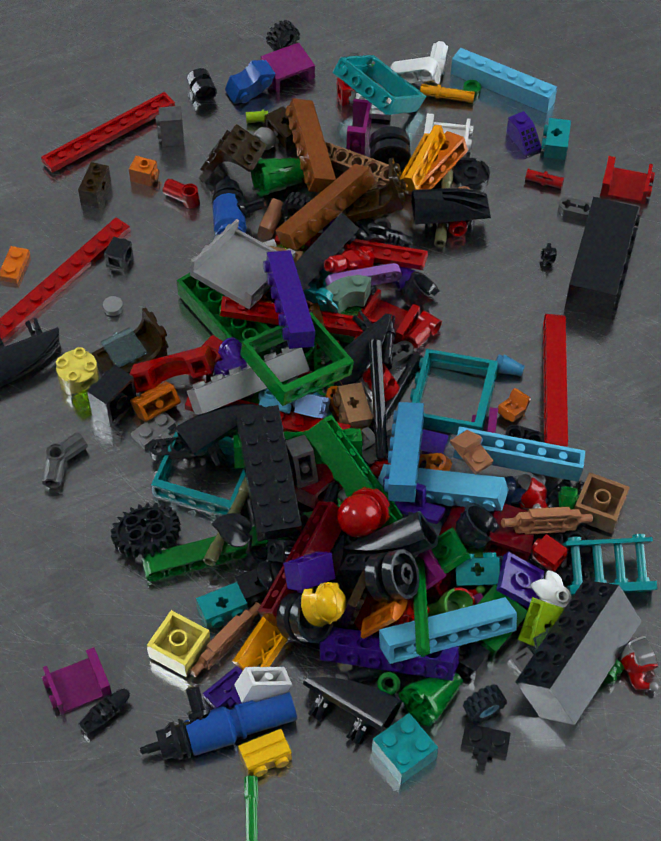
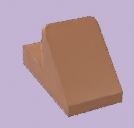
[450,430,494,475]

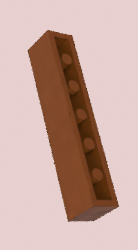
[286,98,336,192]
[275,164,376,250]

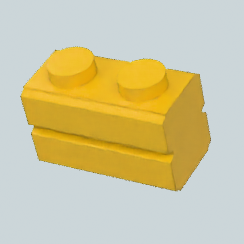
[238,729,292,777]

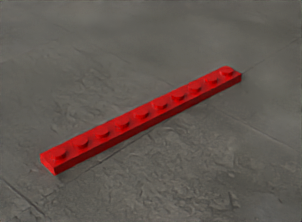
[0,217,131,344]

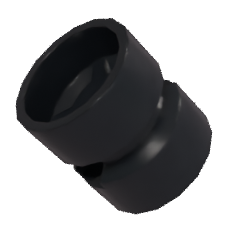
[187,68,217,103]

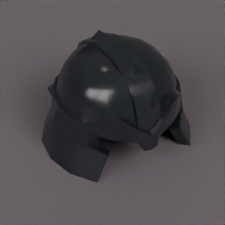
[401,271,440,311]
[456,503,500,549]

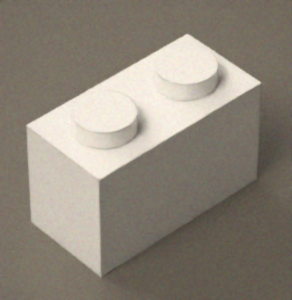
[234,667,292,703]

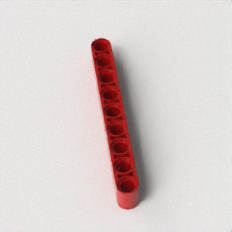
[543,313,568,447]

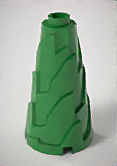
[251,158,304,197]

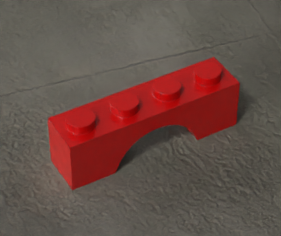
[129,345,216,393]

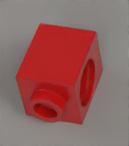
[532,534,568,572]

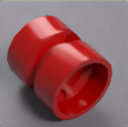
[363,363,399,401]

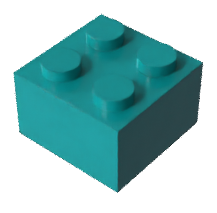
[372,713,439,785]

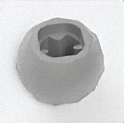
[254,127,276,151]

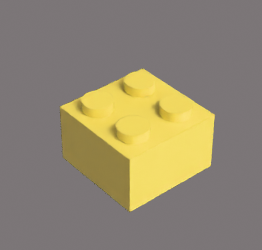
[147,610,211,678]

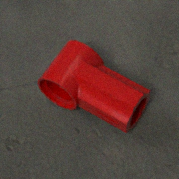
[162,179,200,209]
[404,311,442,349]

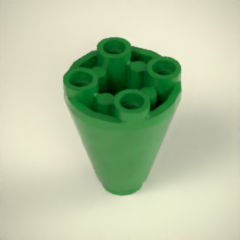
[399,672,463,726]

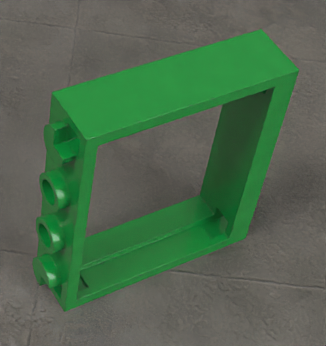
[241,312,354,406]

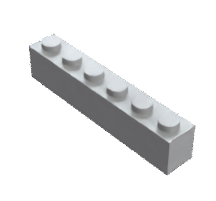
[187,347,310,415]

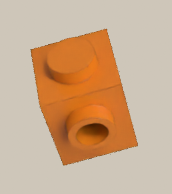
[129,156,160,187]

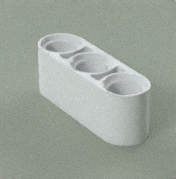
[390,57,438,84]

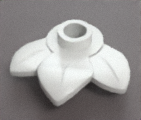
[531,571,571,608]

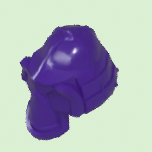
[213,337,247,376]

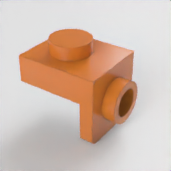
[498,388,531,422]

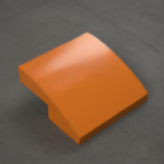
[360,599,408,639]

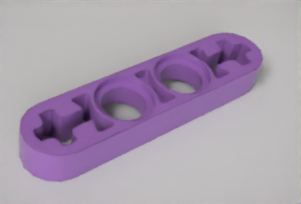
[325,263,402,286]

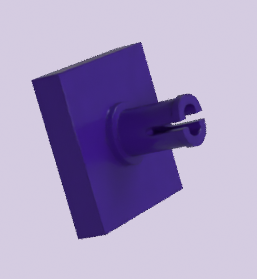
[496,552,545,608]

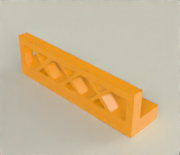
[400,125,446,192]
[232,617,288,671]

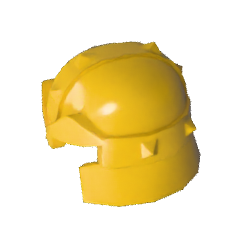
[301,582,347,627]

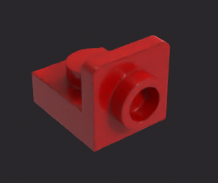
[337,78,354,106]

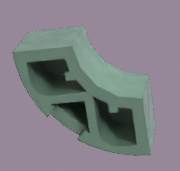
[325,275,371,314]

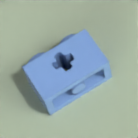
[293,394,331,418]

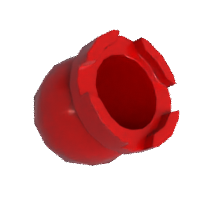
[337,487,390,538]

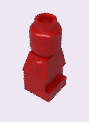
[324,247,375,273]

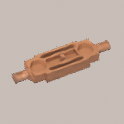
[501,507,593,534]
[189,602,261,677]

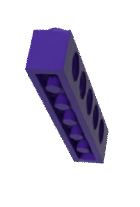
[319,627,459,681]

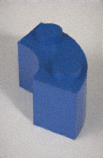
[225,60,276,104]

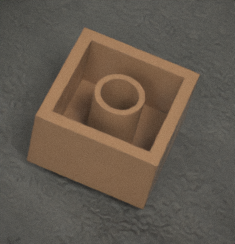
[574,472,630,534]

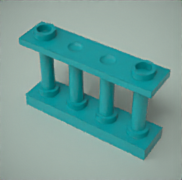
[562,534,658,596]

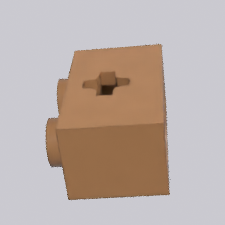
[333,382,373,429]

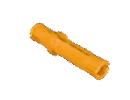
[420,83,475,103]

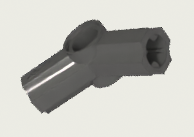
[42,432,88,488]

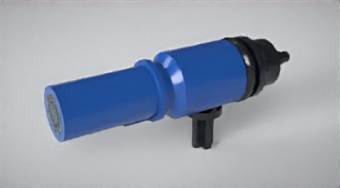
[212,175,267,235]
[140,686,297,760]

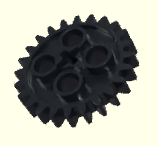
[110,502,181,559]
[529,524,596,585]

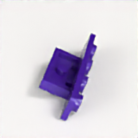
[383,476,445,524]

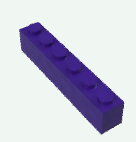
[263,250,315,349]

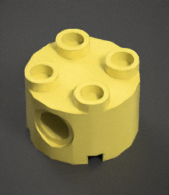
[56,347,99,396]

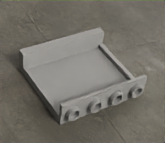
[190,219,296,309]

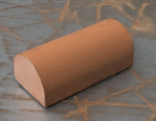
[258,198,283,240]

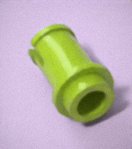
[246,109,268,124]

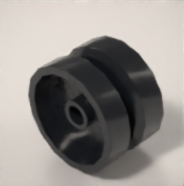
[369,126,411,171]
[365,549,419,603]
[276,592,334,643]

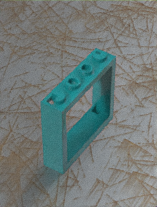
[332,55,426,115]
[410,349,498,434]
[151,424,245,516]

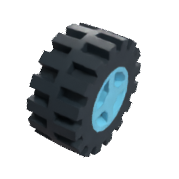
[463,684,507,723]

